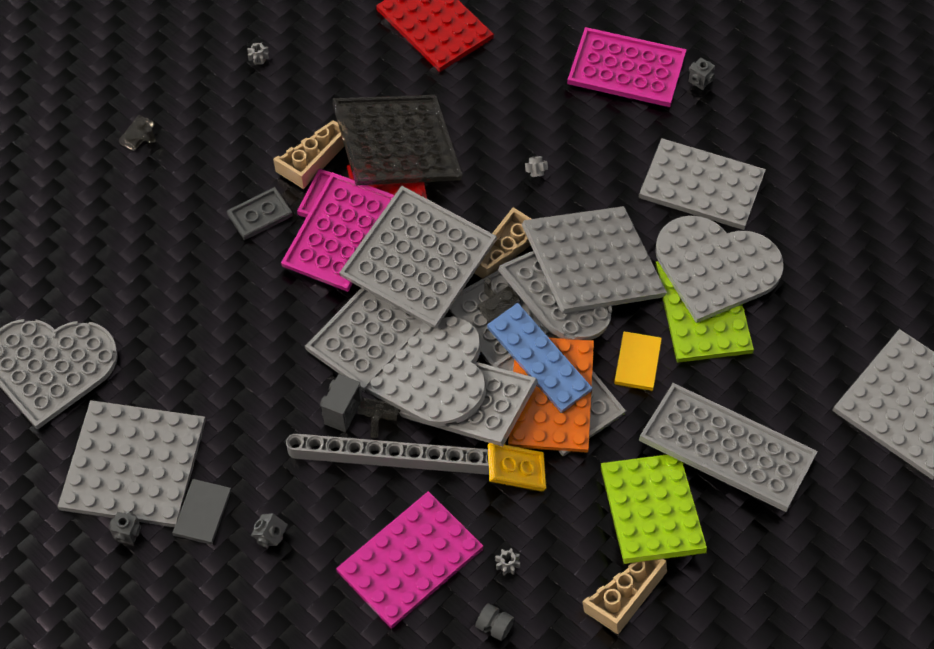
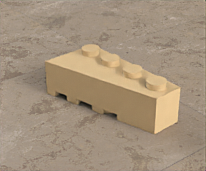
[273,120,349,189]
[475,207,531,279]
[583,559,667,634]

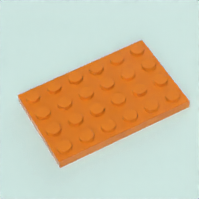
[508,337,594,453]

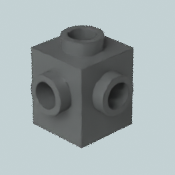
[688,57,715,90]
[109,512,141,545]
[251,514,288,547]

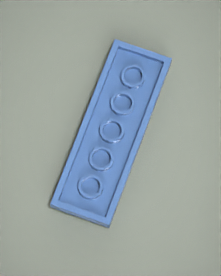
[487,303,592,413]

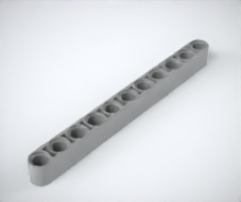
[286,434,489,475]

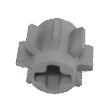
[248,43,269,65]
[525,156,548,177]
[495,548,520,575]

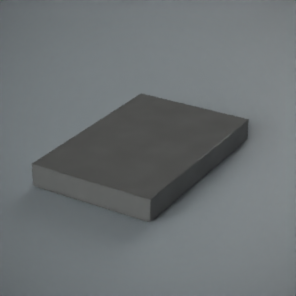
[227,187,293,240]
[172,479,232,545]

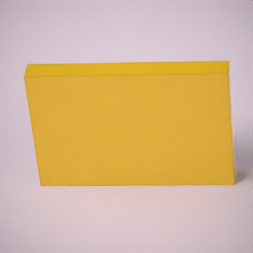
[614,332,662,391]
[488,443,546,491]

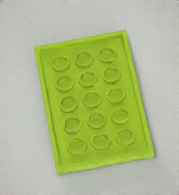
[655,261,754,363]
[601,455,707,564]

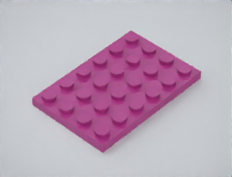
[567,27,687,107]
[281,172,395,292]
[336,491,484,629]

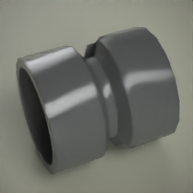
[475,603,515,641]

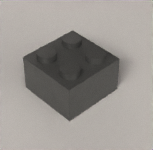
[320,374,363,432]

